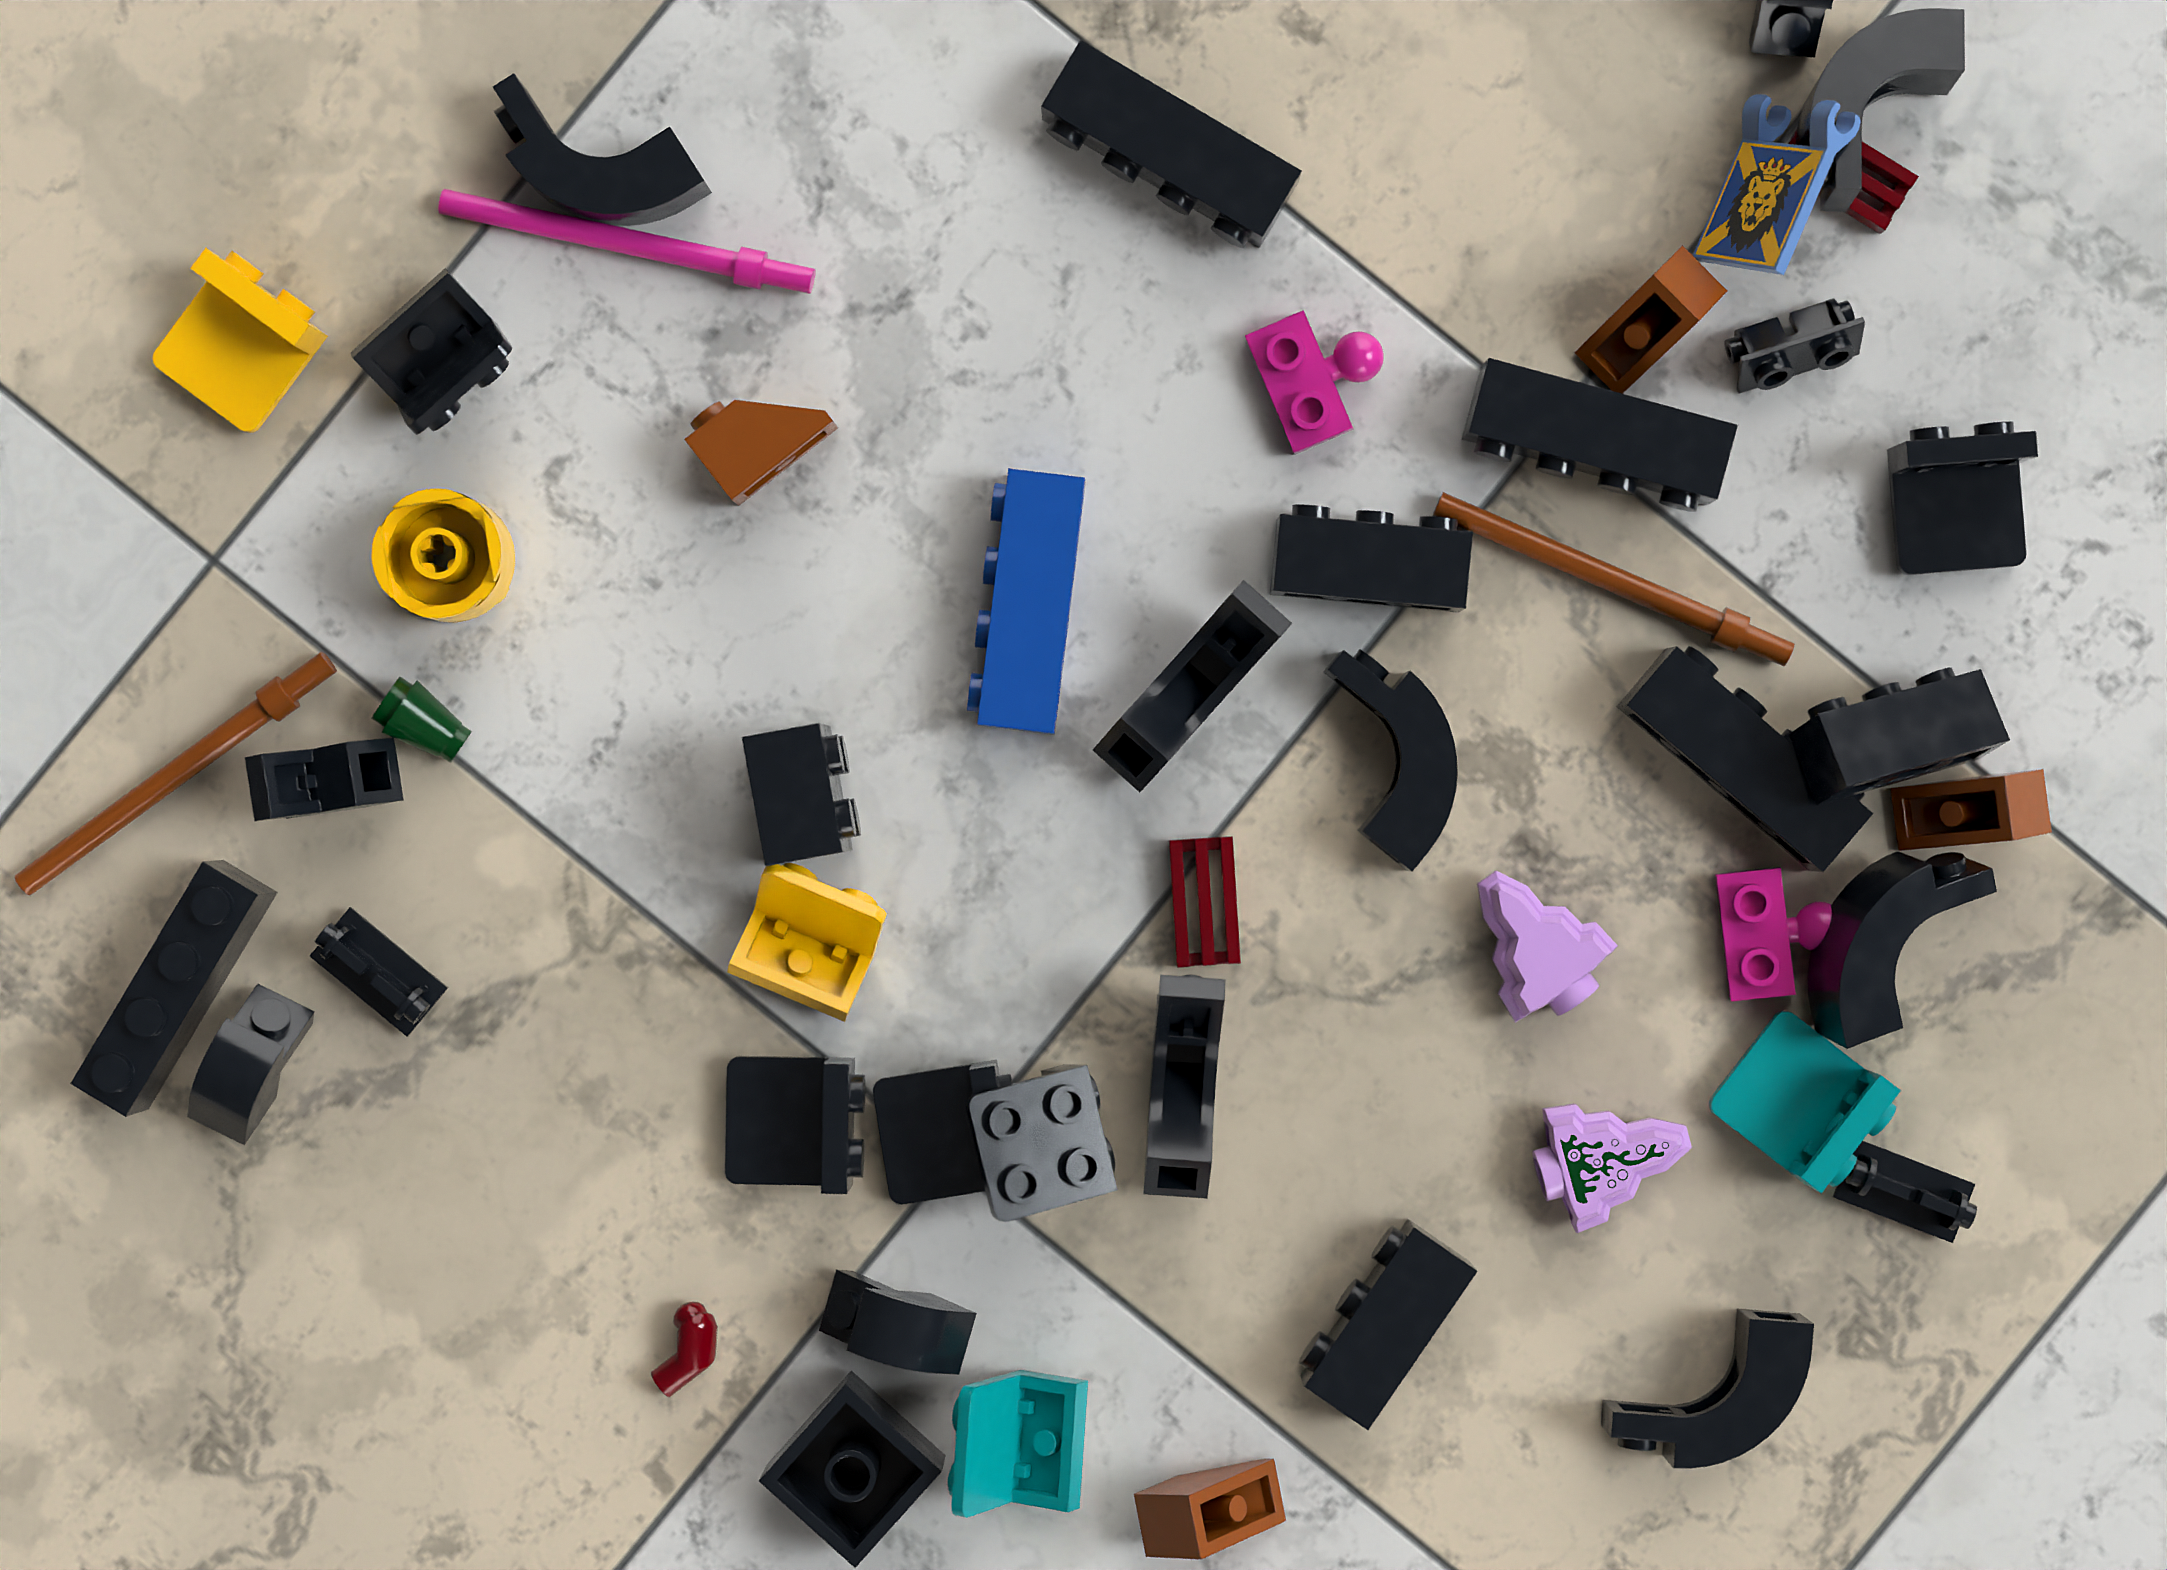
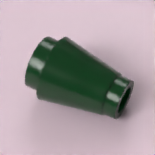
[371,677,472,763]

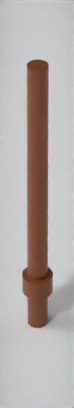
[1433,492,1795,667]
[14,652,337,895]

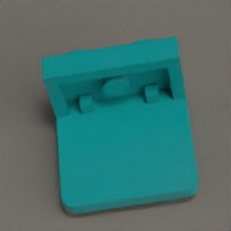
[1709,1011,1901,1193]
[948,1370,1088,1518]

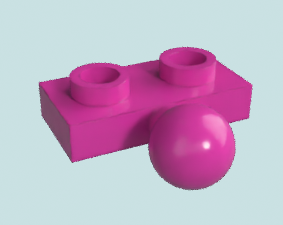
[1245,310,1384,454]
[1715,867,1832,1002]

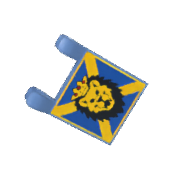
[1693,94,1861,275]

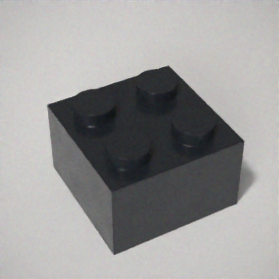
[742,723,861,866]
[759,1370,946,1568]

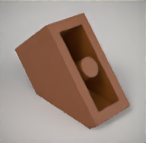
[1574,245,1727,394]
[684,400,838,506]
[1890,769,2052,851]
[1134,1458,1286,1560]

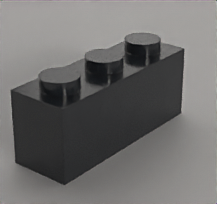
[1270,504,1473,612]
[1789,667,2010,806]
[1299,1219,1478,1430]

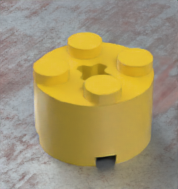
[371,488,515,623]

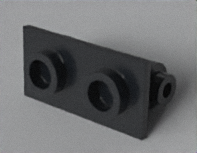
[1724,298,1865,394]
[310,907,449,1037]
[1832,1141,1977,1243]

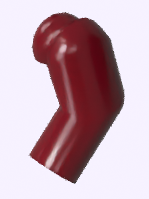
[651,1302,718,1397]

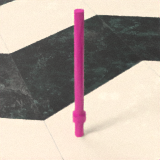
[438,189,816,294]

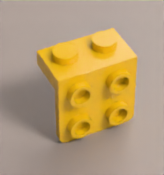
[152,248,328,433]
[727,863,887,1022]

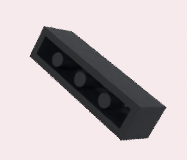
[1041,40,1302,248]
[1461,358,1738,512]
[1616,646,1874,872]
[70,860,278,1117]

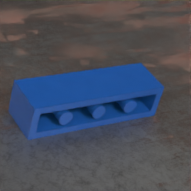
[967,468,1085,735]

